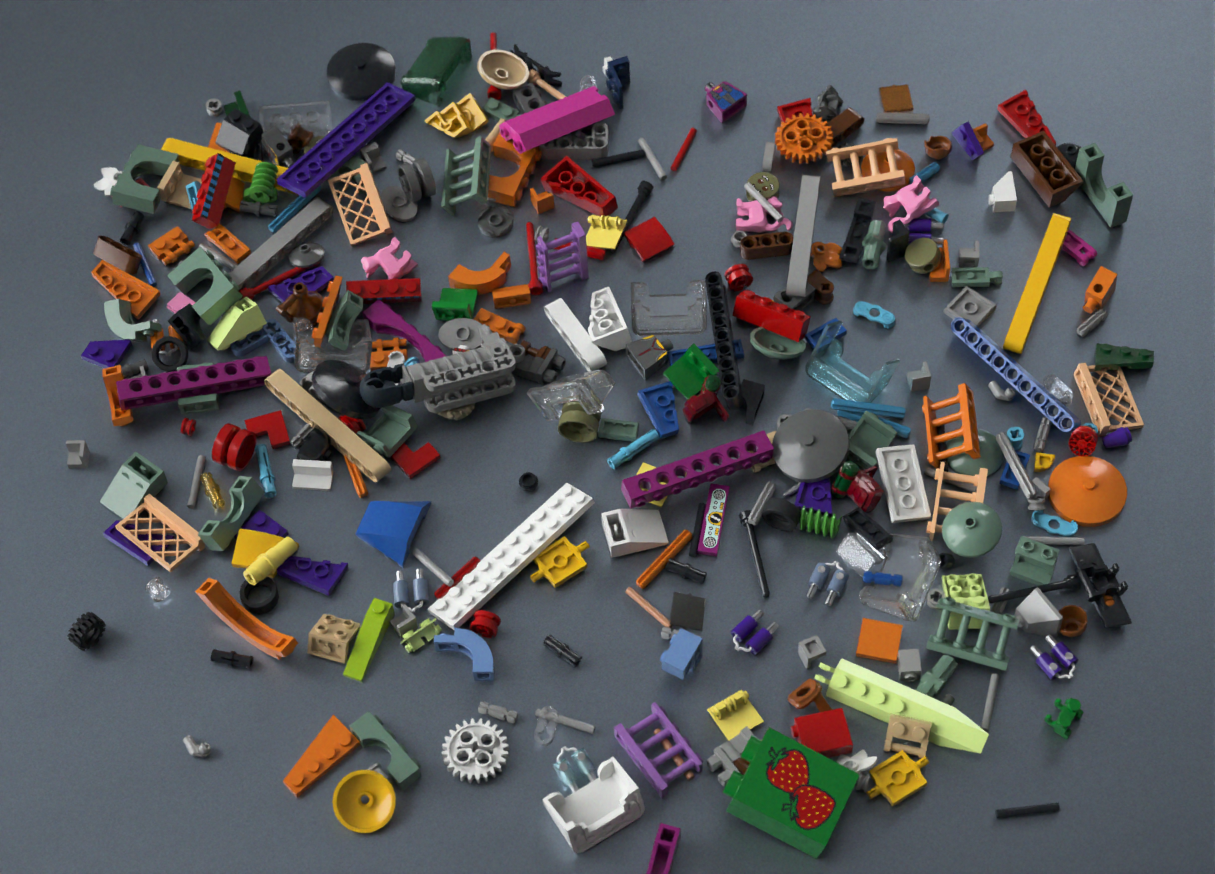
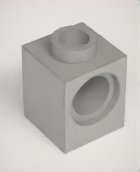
[897,649,922,682]

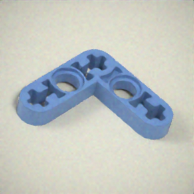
[231,319,299,363]

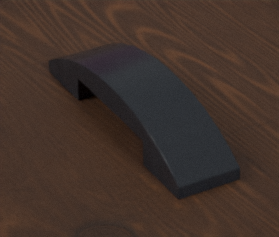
[839,198,876,263]

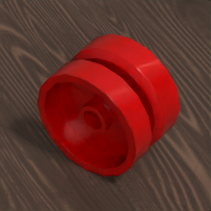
[212,423,256,472]

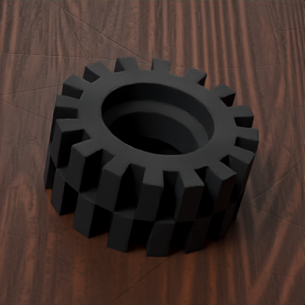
[68,612,106,651]

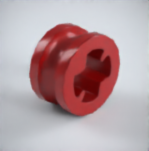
[180,418,196,436]

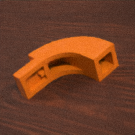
[448,252,511,295]
[102,365,134,427]

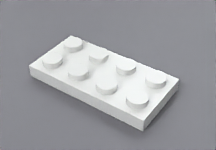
[875,444,931,523]

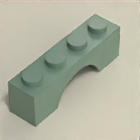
[198,476,265,551]
[349,711,421,791]

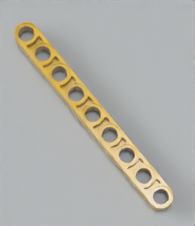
[161,138,299,195]
[1003,213,1072,354]

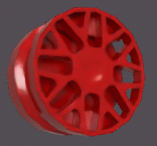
[724,264,753,291]
[338,415,366,435]
[1068,426,1098,456]
[470,610,501,638]

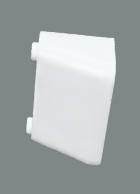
[542,757,645,853]

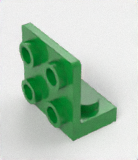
[432,288,478,321]
[663,343,719,400]

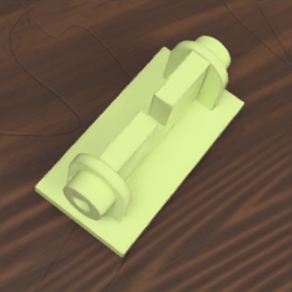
[400,618,442,653]

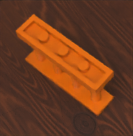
[922,383,981,469]

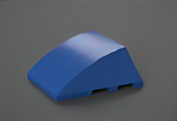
[356,501,431,568]

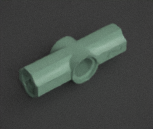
[862,220,886,269]
[915,655,958,698]

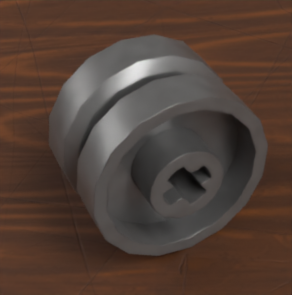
[397,157,436,203]

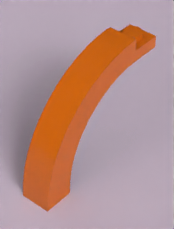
[195,578,298,660]

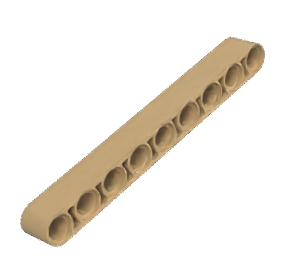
[264,369,392,483]

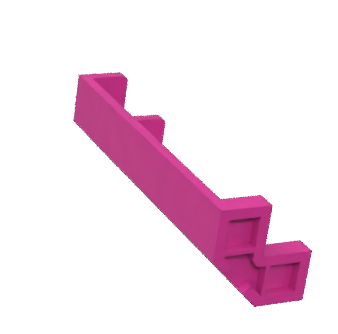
[499,86,615,154]

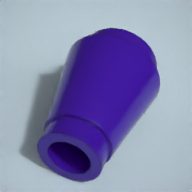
[1102,427,1132,448]

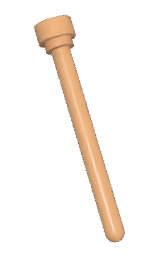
[527,69,566,100]

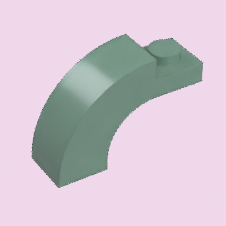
[325,290,363,351]

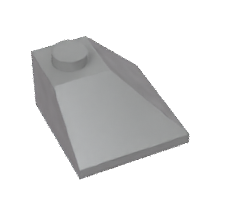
[1014,587,1063,638]

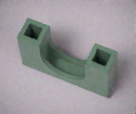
[1075,143,1133,228]
[110,144,179,214]
[167,247,243,326]

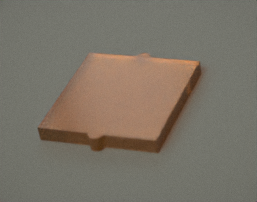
[879,84,913,113]

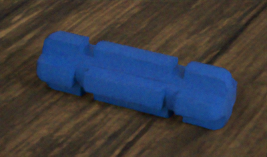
[863,571,903,586]

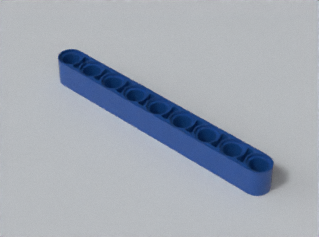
[951,317,1081,433]

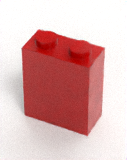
[791,708,853,758]

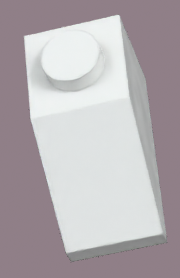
[988,171,1017,212]

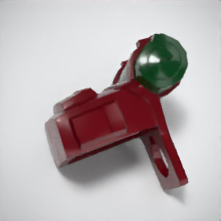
[683,375,729,423]
[831,461,884,513]

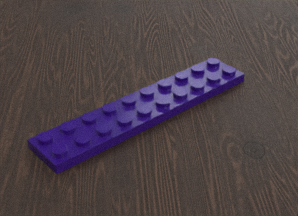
[277,82,416,198]

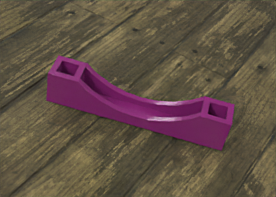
[362,299,446,362]
[646,823,681,874]

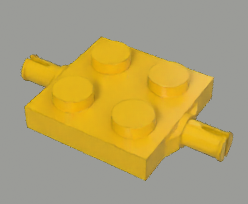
[530,536,590,588]
[866,750,929,807]

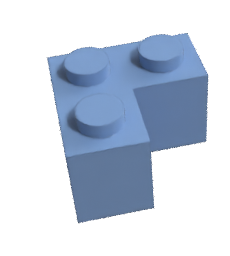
[660,628,703,680]

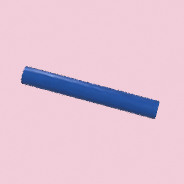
[133,242,157,287]

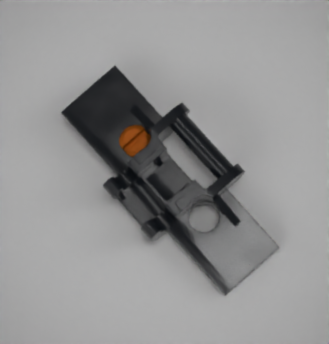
[1069,543,1132,629]

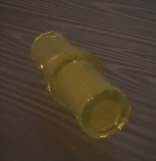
[200,472,225,509]

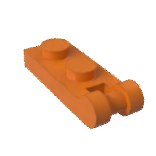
[204,223,251,264]
[473,308,526,344]

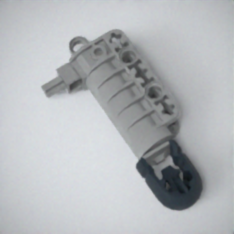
[359,324,525,413]

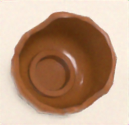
[924,136,952,160]
[1058,605,1088,637]

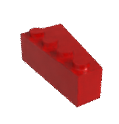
[541,156,618,217]

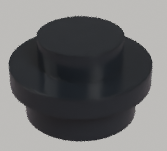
[519,472,538,491]

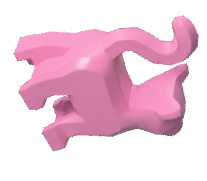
[884,175,939,233]
[736,197,793,233]
[361,237,418,279]

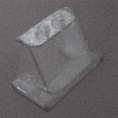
[527,370,616,421]

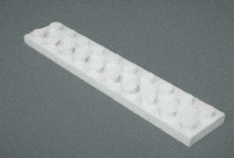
[428,483,595,631]

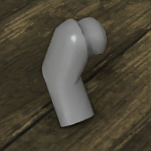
[988,380,1016,401]
[183,735,211,757]

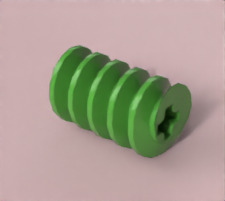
[249,162,278,202]
[799,505,842,539]

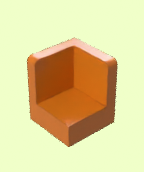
[973,123,994,151]
[530,188,555,214]

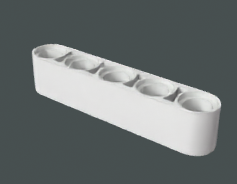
[544,298,607,373]

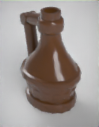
[276,282,324,330]

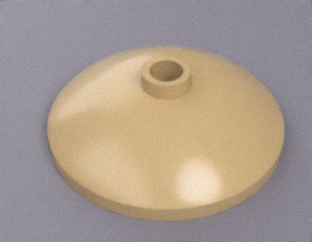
[477,50,529,90]

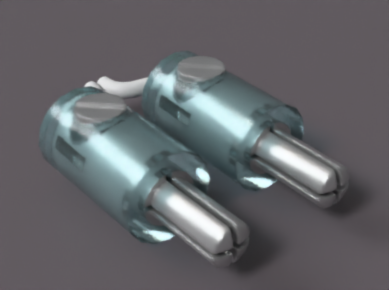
[552,746,597,793]

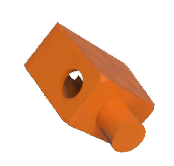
[1083,266,1118,313]

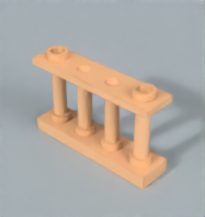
[826,138,905,197]
[926,462,988,541]

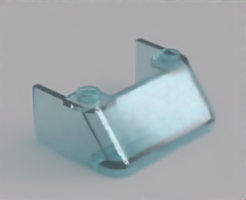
[805,321,900,403]

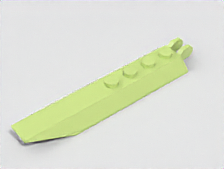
[814,658,989,753]

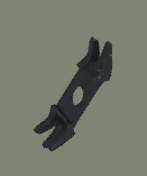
[510,44,562,86]

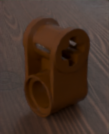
[287,123,314,154]
[807,270,834,305]

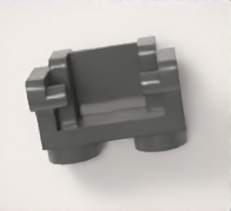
[813,85,843,120]

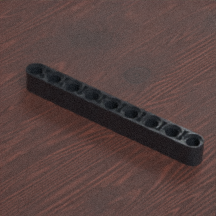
[705,271,744,410]

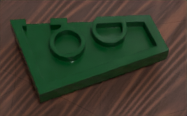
[1095,343,1154,371]

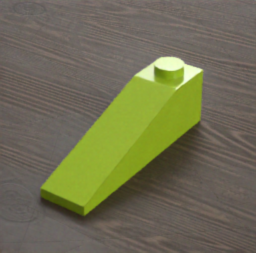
[343,598,395,682]

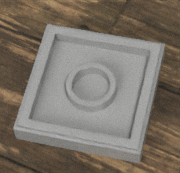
[944,286,997,327]

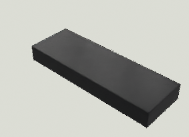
[843,507,893,550]

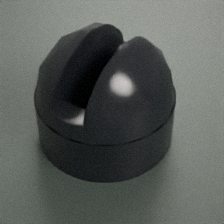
[938,553,955,569]

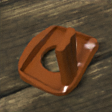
[787,679,832,712]

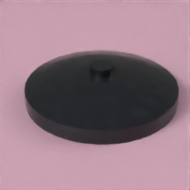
[327,43,396,101]
[312,360,381,419]

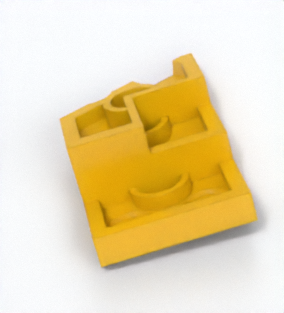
[424,93,489,138]
[231,529,299,578]

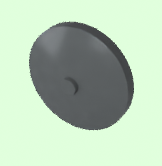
[772,409,850,483]

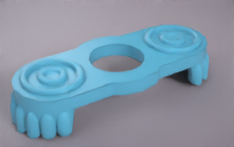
[853,301,895,329]
[1032,510,1078,537]

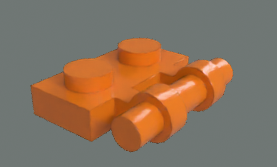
[148,226,195,266]
[369,337,408,371]

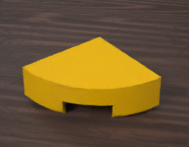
[1034,452,1056,472]

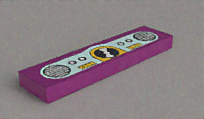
[697,483,730,557]

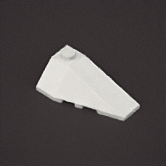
[588,287,632,351]

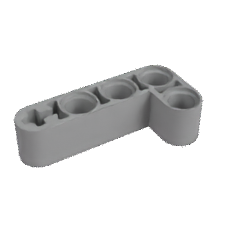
[539,122,609,160]

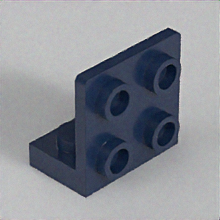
[605,56,630,109]

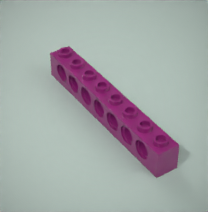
[116,356,271,411]
[621,430,774,509]

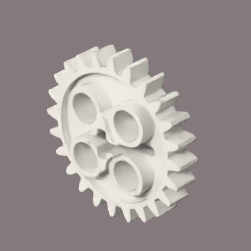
[442,718,509,784]

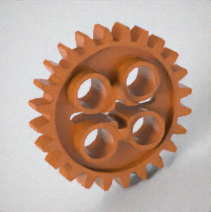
[775,113,833,164]

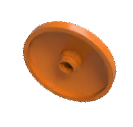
[1048,456,1127,527]

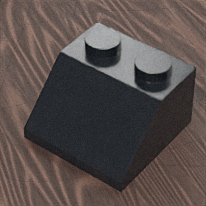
[215,108,264,157]

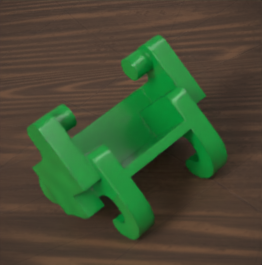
[1044,698,1084,739]

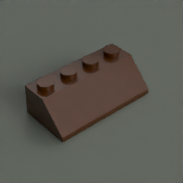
[1010,131,1083,208]

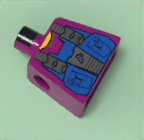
[705,81,747,123]

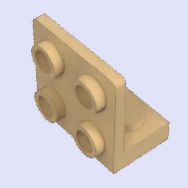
[157,161,202,209]
[307,614,360,664]

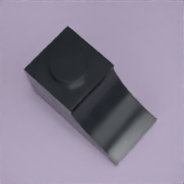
[168,303,206,349]
[741,379,765,426]

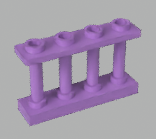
[536,221,589,293]
[614,702,703,799]

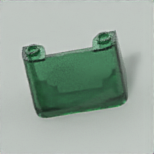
[401,36,472,106]

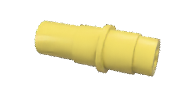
[243,537,298,585]

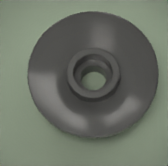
[289,242,325,268]

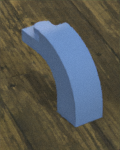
[434,628,495,681]

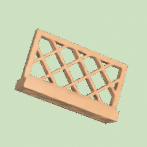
[328,163,393,246]
[1073,363,1144,437]
[115,494,205,572]

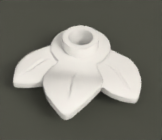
[93,167,123,196]
[837,749,877,774]

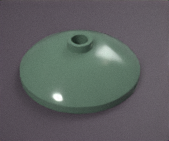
[750,327,806,360]
[946,428,1004,478]
[942,502,1002,557]

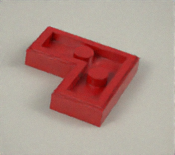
[244,410,290,449]
[390,442,441,479]

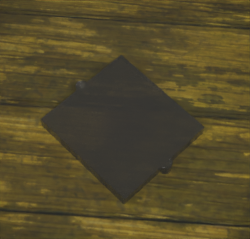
[669,592,706,631]

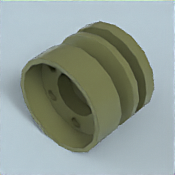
[558,394,603,443]

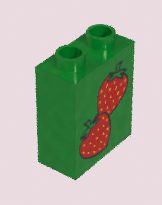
[722,727,860,859]

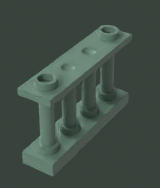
[441,136,491,216]
[926,597,1020,671]

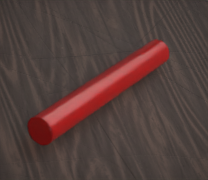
[670,128,697,172]

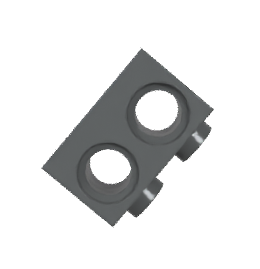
[513,83,547,114]
[773,282,816,311]

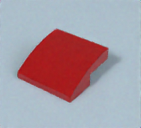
[623,216,674,262]

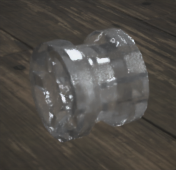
[145,577,170,602]

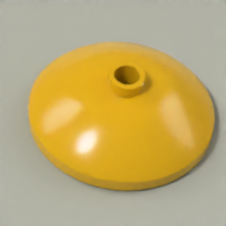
[332,769,396,833]

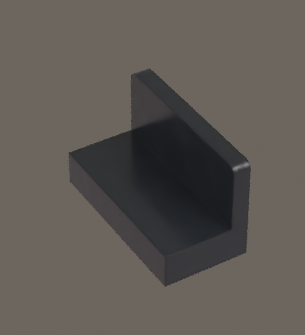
[886,220,910,262]

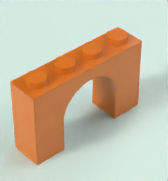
[488,132,542,207]

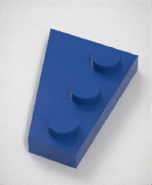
[637,381,679,439]

